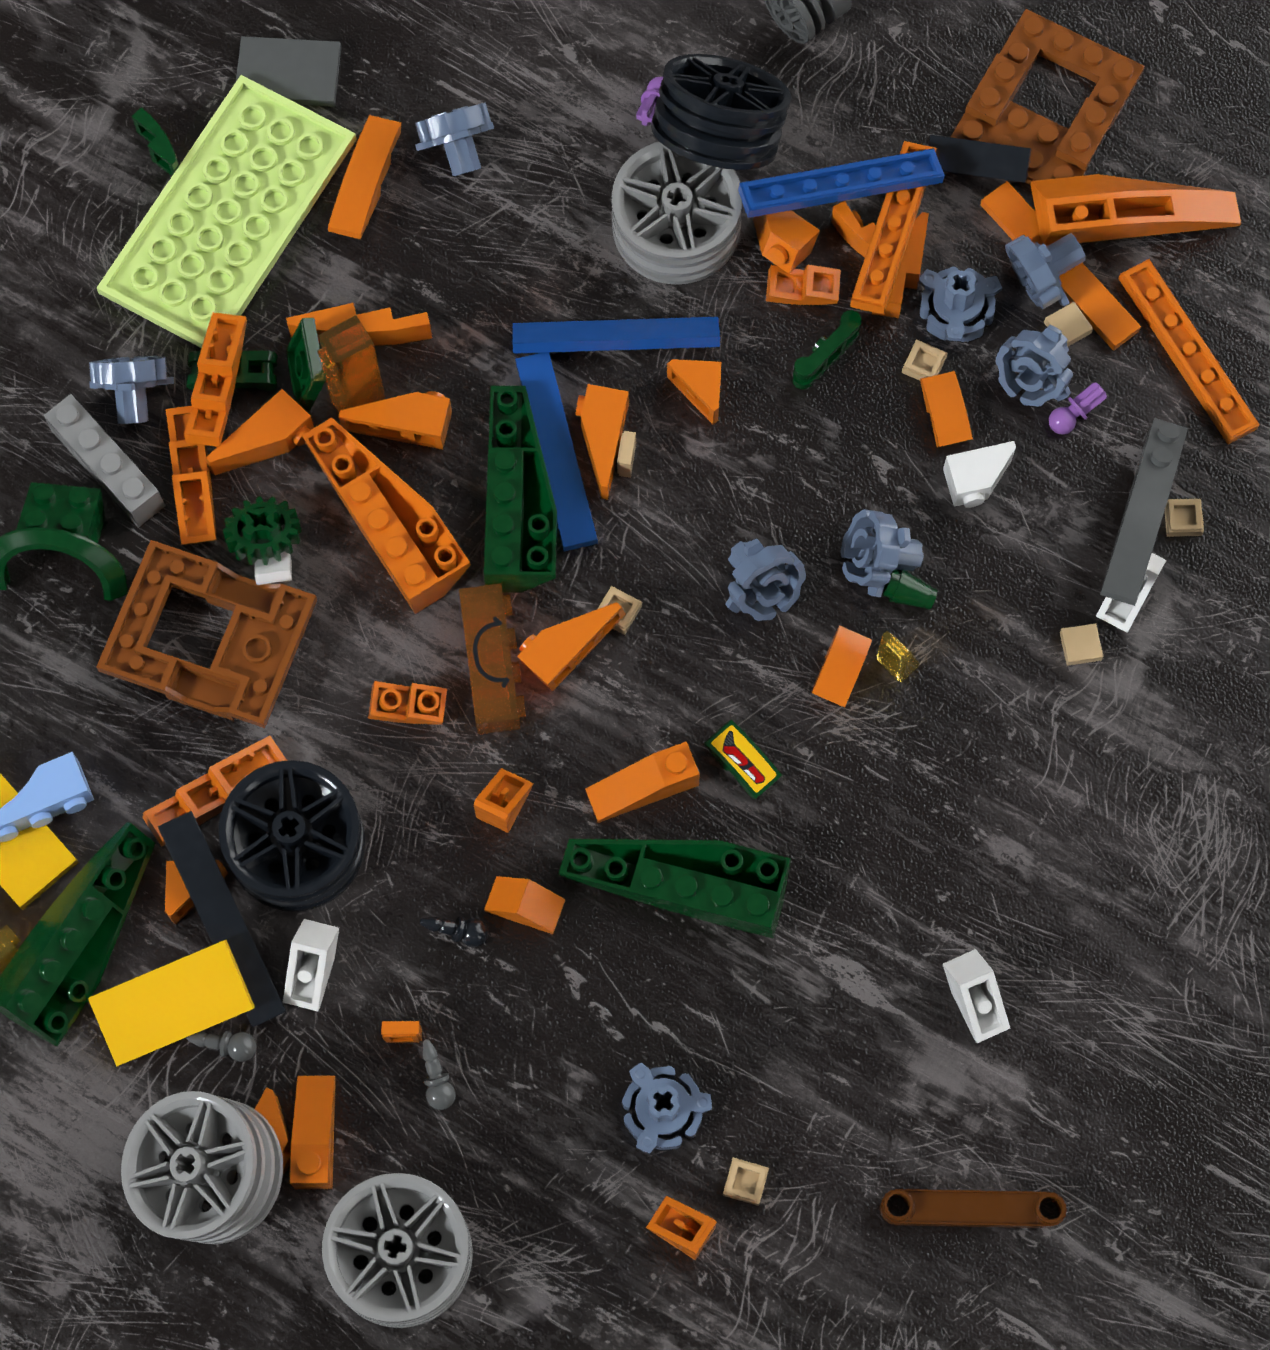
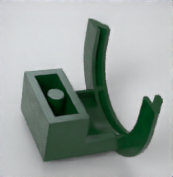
[0,482,128,601]

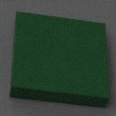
[286,318,326,411]

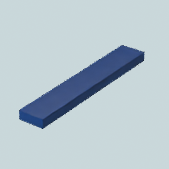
[738,148,945,218]
[513,317,720,353]
[515,352,598,551]

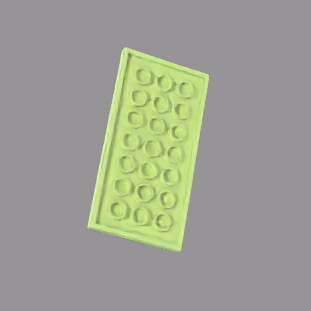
[97,75,357,348]

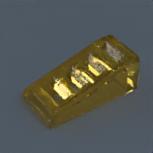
[877,631,919,682]

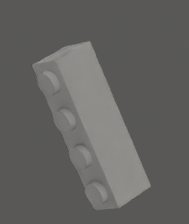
[44,394,165,528]

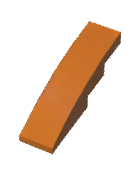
[328,115,401,239]
[286,303,432,346]
[184,312,247,447]
[166,406,217,545]
[142,736,287,847]

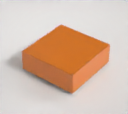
[381,1021,422,1043]

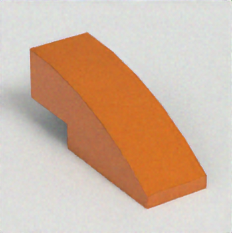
[872,212,929,318]

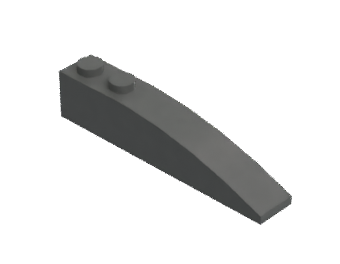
[1100,418,1188,606]

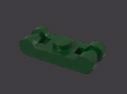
[792,310,861,390]
[187,351,278,391]

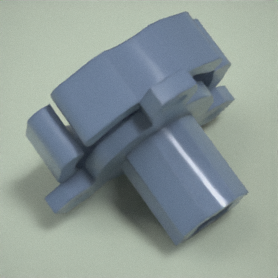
[415,102,494,176]
[1005,233,1086,309]
[919,267,1002,342]
[996,324,1073,407]
[89,356,174,424]
[841,509,924,597]
[725,539,806,621]
[622,1062,712,1154]

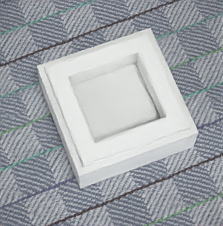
[255,552,292,585]

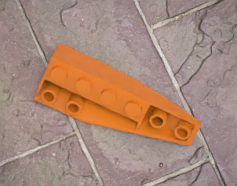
[1030,174,1241,247]
[302,417,471,614]

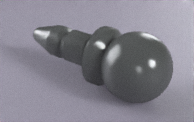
[186,1031,257,1062]
[423,1039,456,1110]

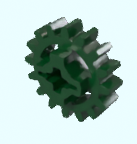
[223,496,302,565]

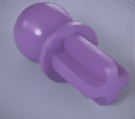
[636,77,663,126]
[1049,382,1107,435]

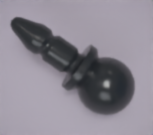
[420,916,489,947]

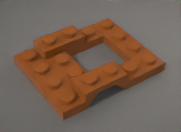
[951,9,1145,185]
[96,540,317,728]

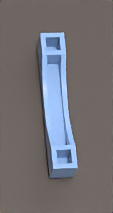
[0,752,94,843]

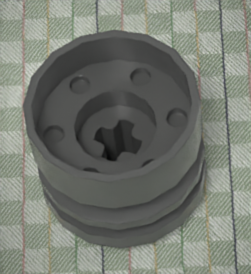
[764,0,852,44]

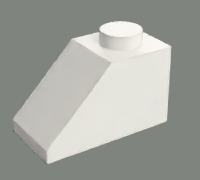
[943,441,1016,508]
[1096,553,1166,633]
[283,919,339,1011]
[943,949,1010,1043]

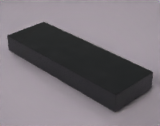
[929,135,1032,183]

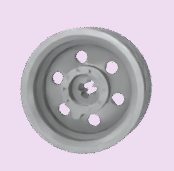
[612,142,742,284]
[121,1091,283,1244]
[322,1173,473,1328]

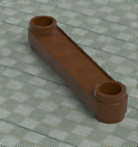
[880,1189,1067,1228]

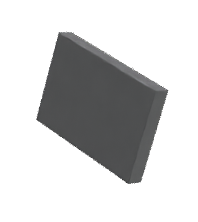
[236,36,341,107]

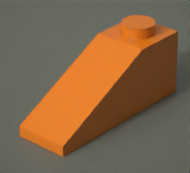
[576,384,629,500]
[206,389,314,475]
[338,391,452,450]
[517,602,626,691]
[585,741,700,823]
[290,1076,336,1189]

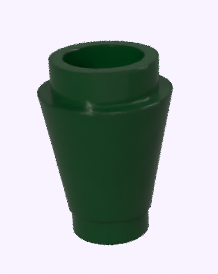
[882,569,938,609]

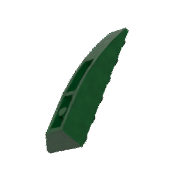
[484,386,557,593]
[0,822,156,1047]
[559,839,791,938]

